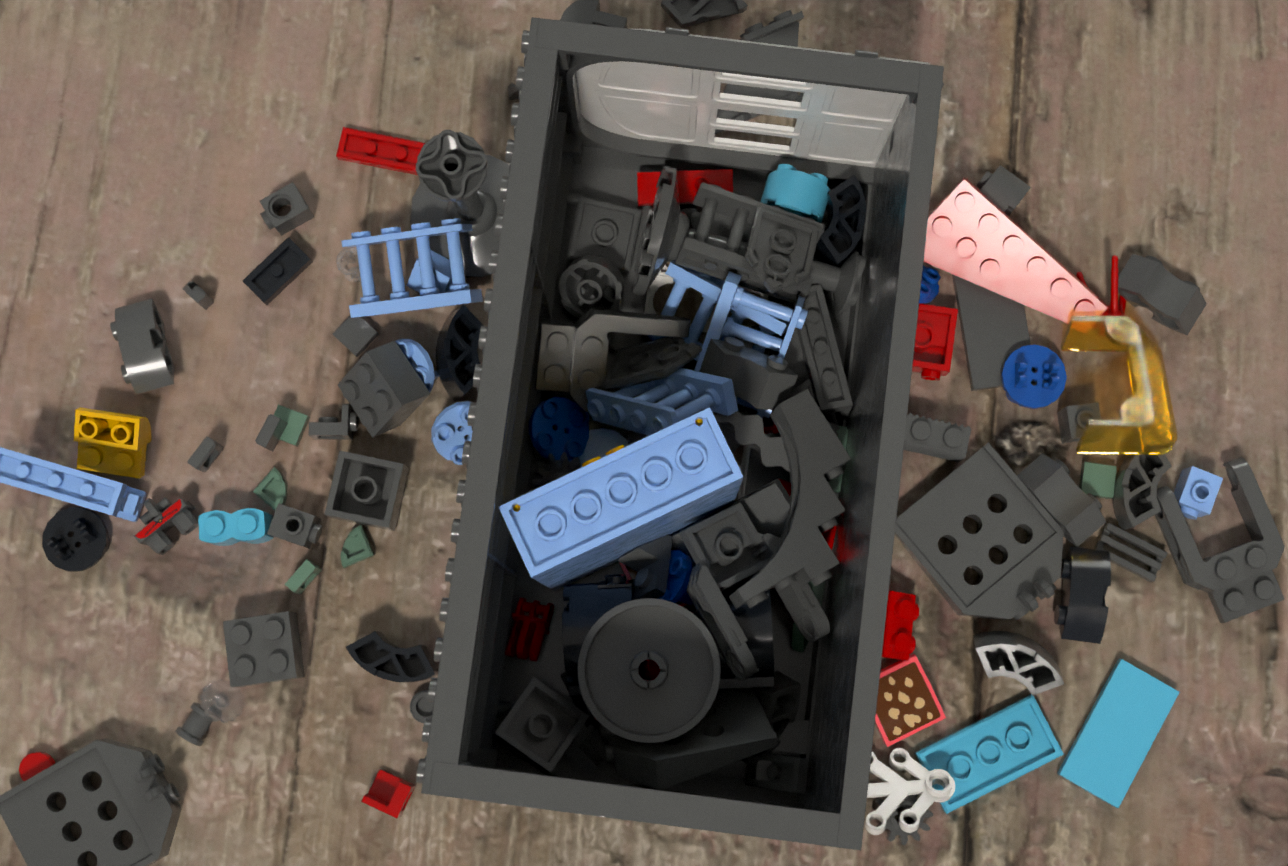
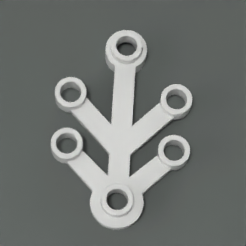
[865,748,955,835]

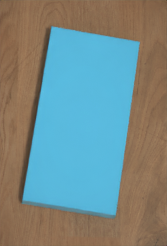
[1057,659,1180,808]
[915,694,1064,814]

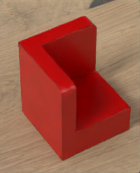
[361,770,416,818]

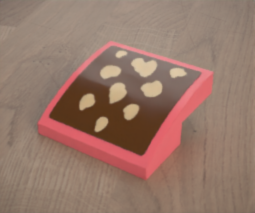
[875,654,946,747]

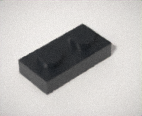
[243,237,313,305]

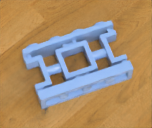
[0,447,146,522]

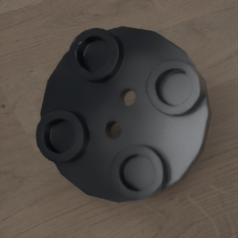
[42,507,110,572]

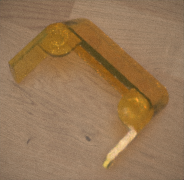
[1061,316,1178,455]

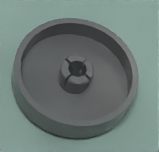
[578,598,721,743]

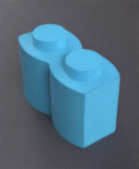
[198,508,274,546]

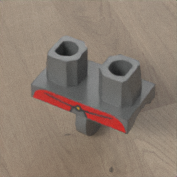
[134,497,199,555]

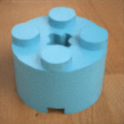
[760,164,830,223]

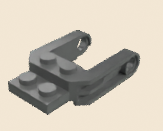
[535,309,691,412]
[1155,457,1285,623]
[680,502,830,681]

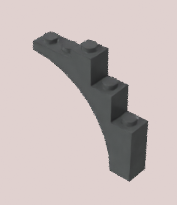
[729,389,851,609]

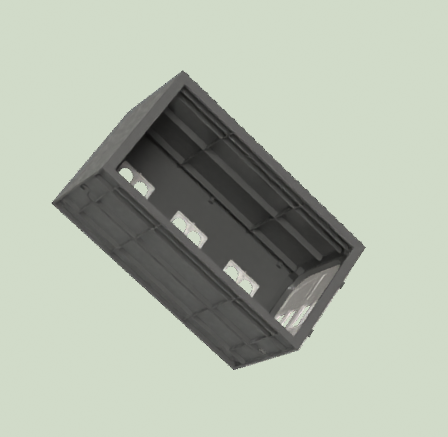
[416,17,944,851]

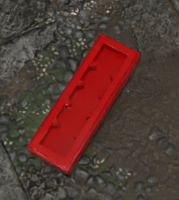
[637,169,733,206]

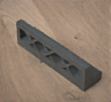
[790,284,853,420]

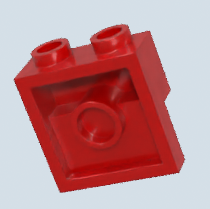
[912,303,958,381]
[882,590,919,661]

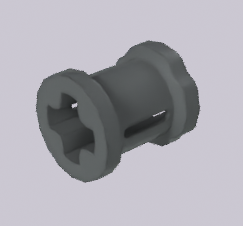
[175,702,219,746]

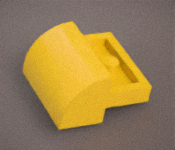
[74,407,151,479]

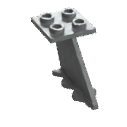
[715,10,804,134]
[712,396,790,472]

